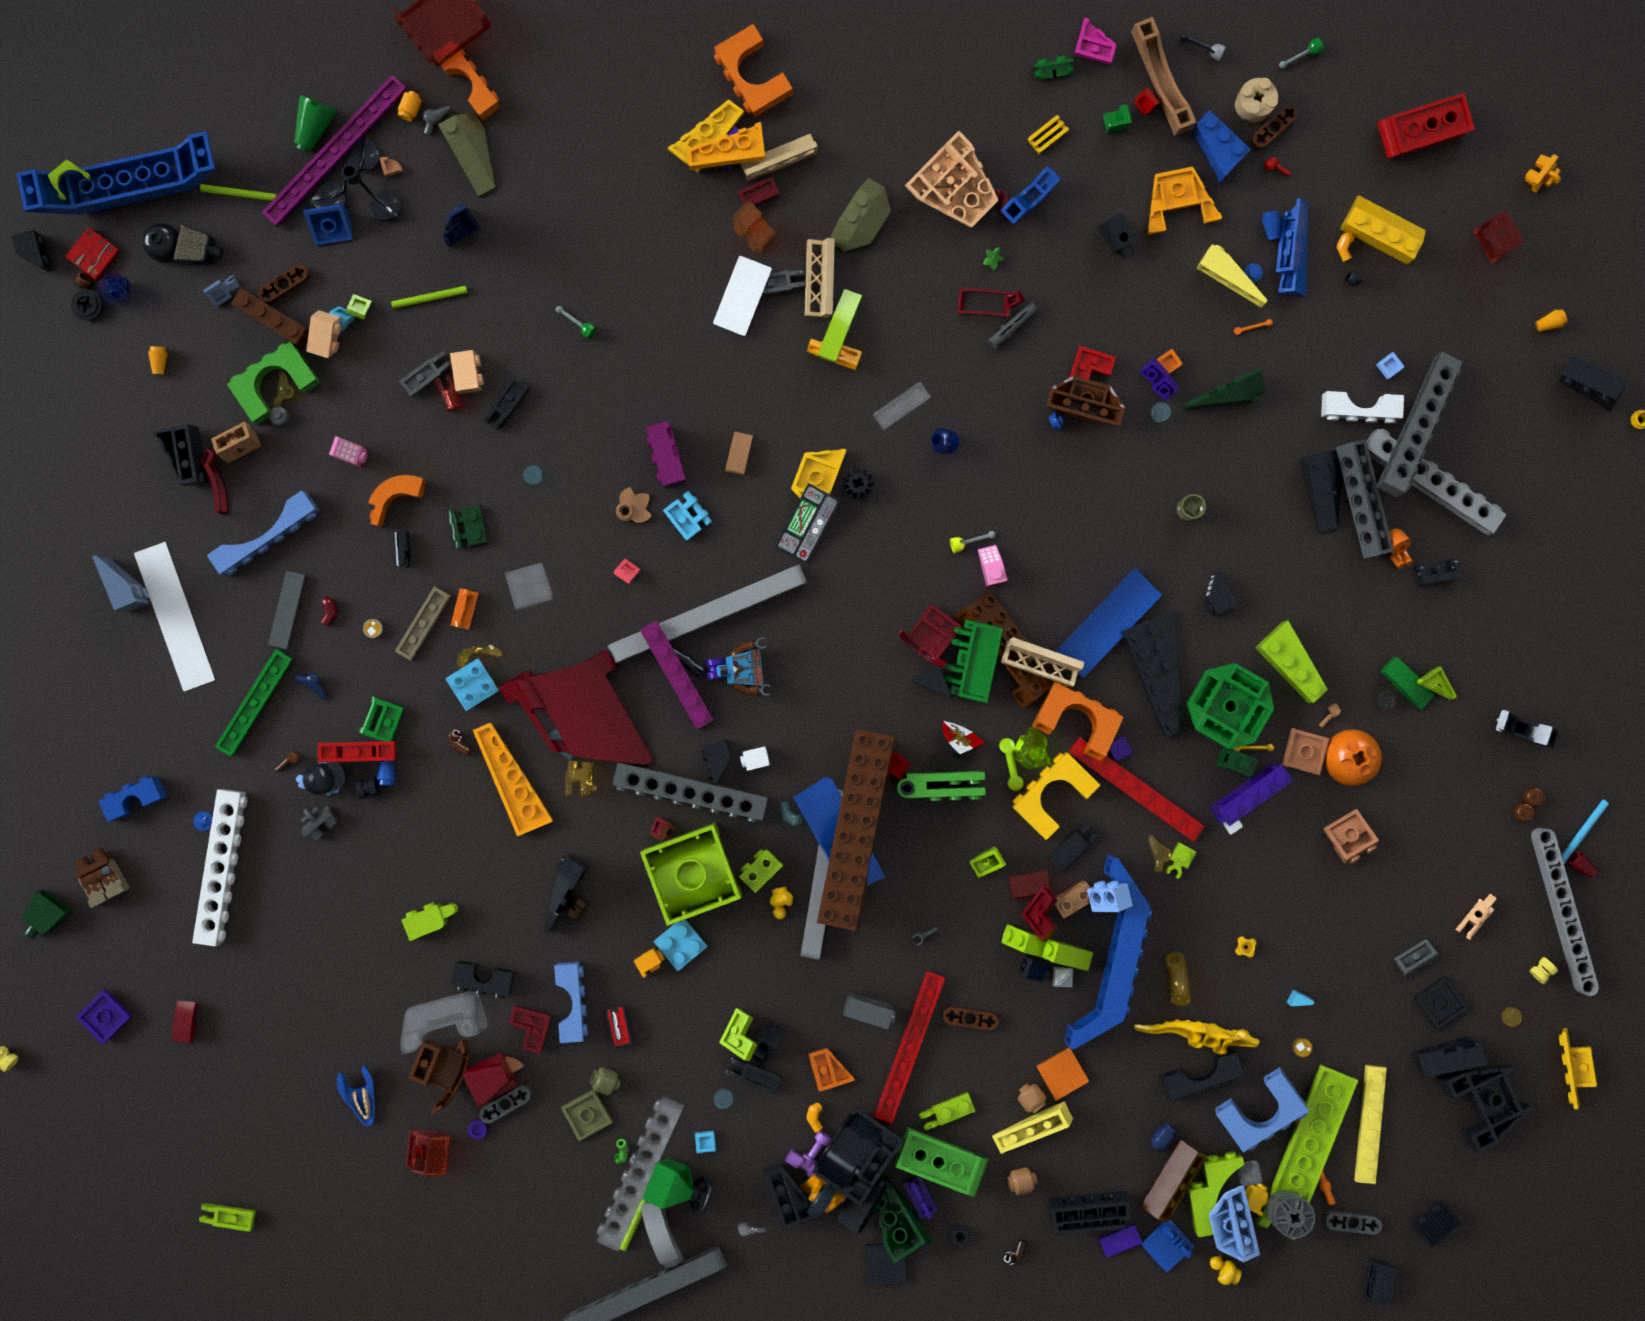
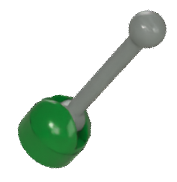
[1279,37,1324,69]
[556,306,597,340]

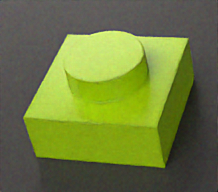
[346,294,371,319]

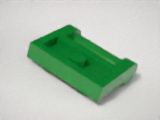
[359,696,405,741]

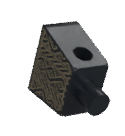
[173,224,223,266]

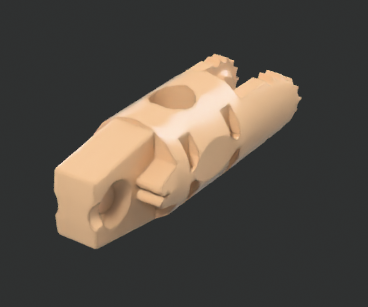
[1456,894,1497,940]

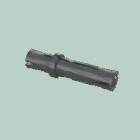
[988,302,1038,349]

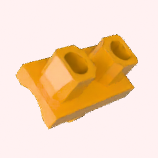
[1525,154,1561,193]

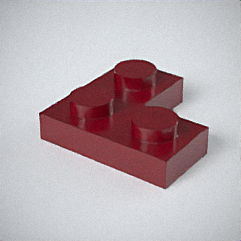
[1021,886,1058,942]
[508,1005,552,1054]

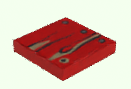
[65,227,121,281]

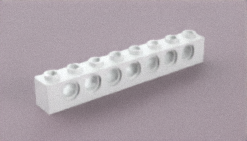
[192,789,247,946]

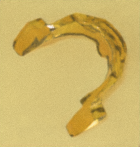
[457,644,502,670]

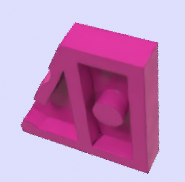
[1074,18,1117,65]

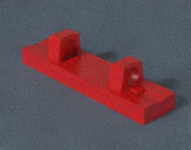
[318,741,396,762]

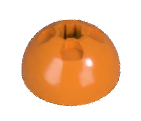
[1324,729,1382,786]

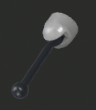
[1181,33,1226,61]

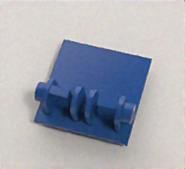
[1141,1220,1195,1273]

